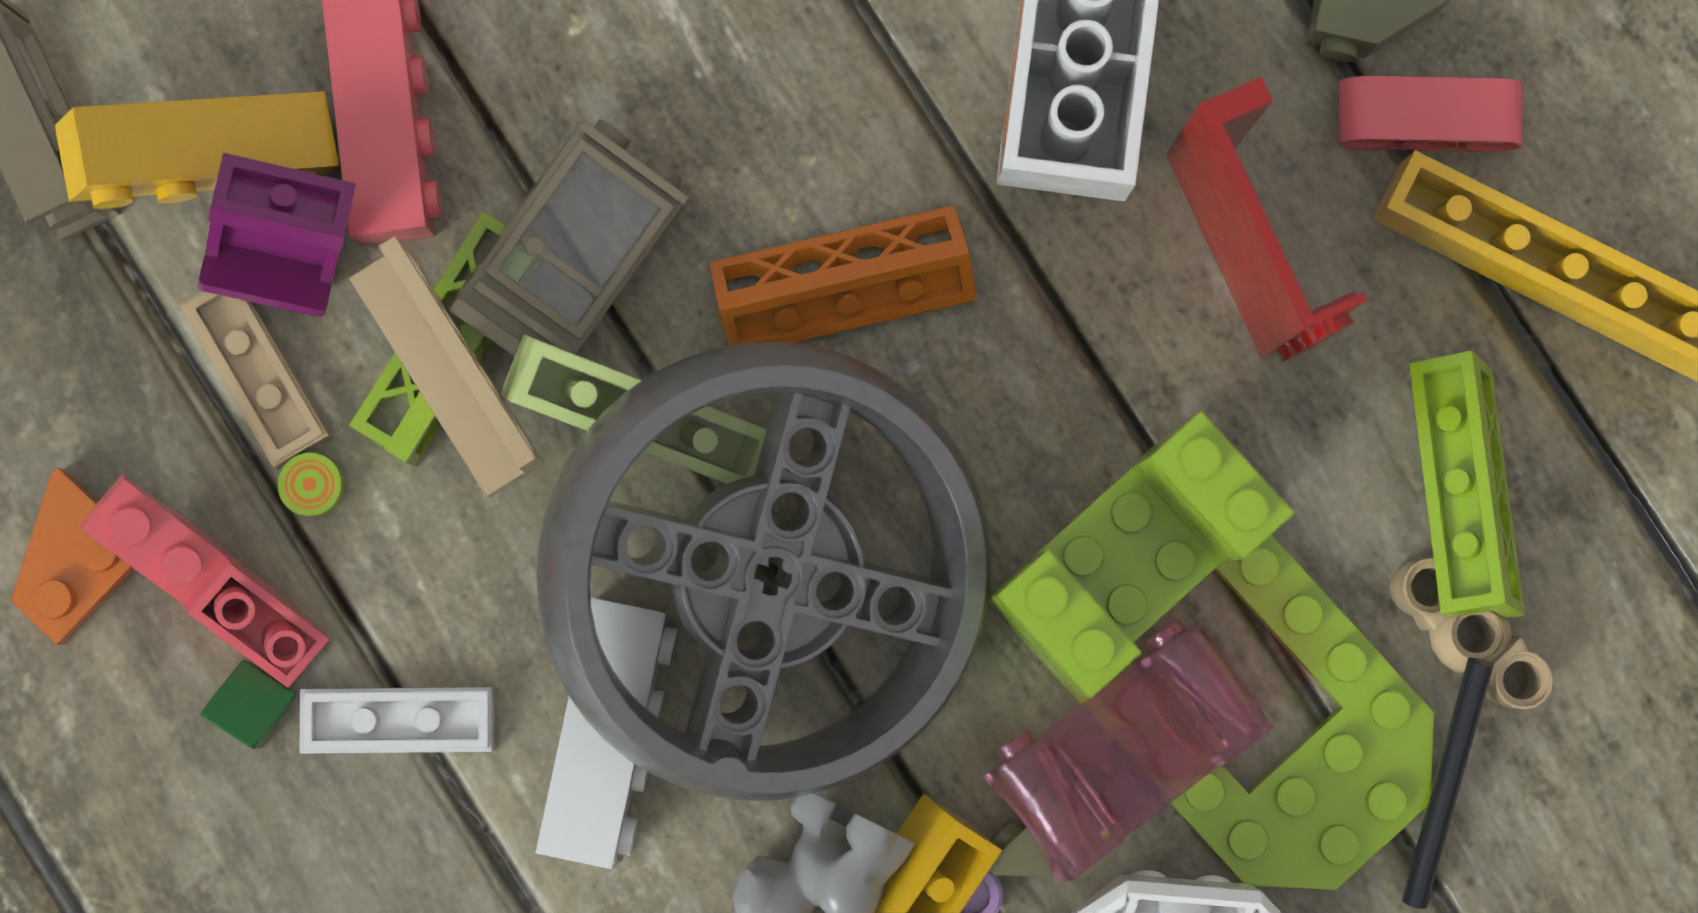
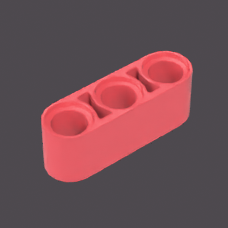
[1339,76,1523,152]

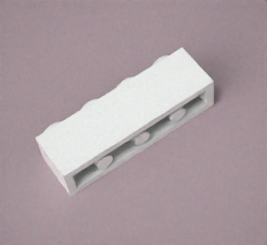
[535,598,678,869]

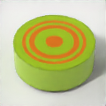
[278,453,346,517]

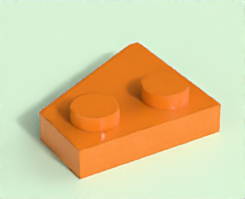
[11,468,135,645]

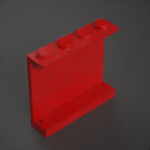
[1166,76,1367,362]

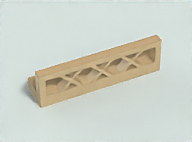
[349,236,544,498]

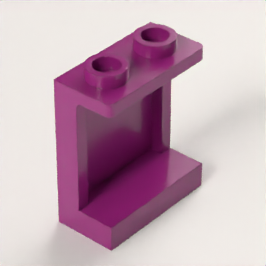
[198,153,356,317]

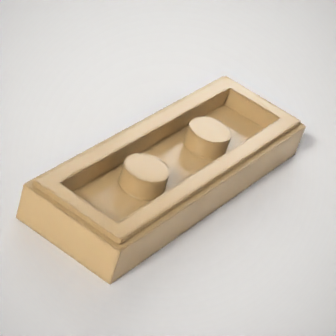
[179,291,333,468]

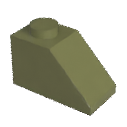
[1304,0,1450,62]

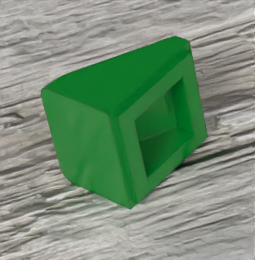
[200,659,298,749]

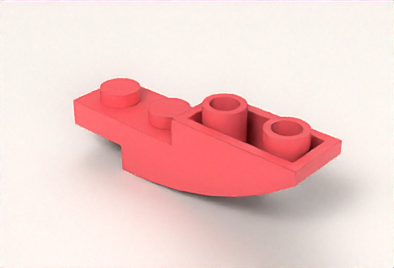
[80,473,330,688]

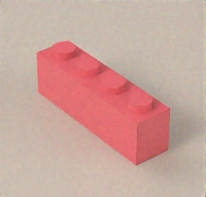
[322,0,443,246]

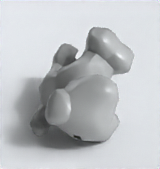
[732,793,916,913]

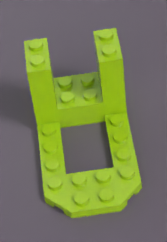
[988,411,1434,890]

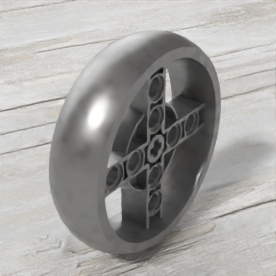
[536,341,991,801]

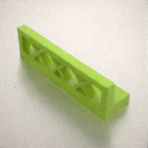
[349,211,545,466]
[1409,351,1525,619]

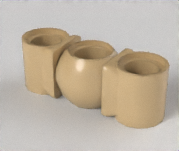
[1390,558,1553,710]

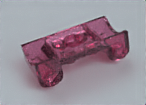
[983,618,1274,884]

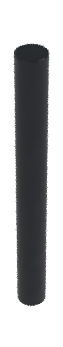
[1402,657,1494,909]

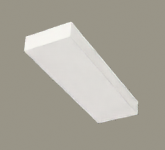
[300,687,495,754]

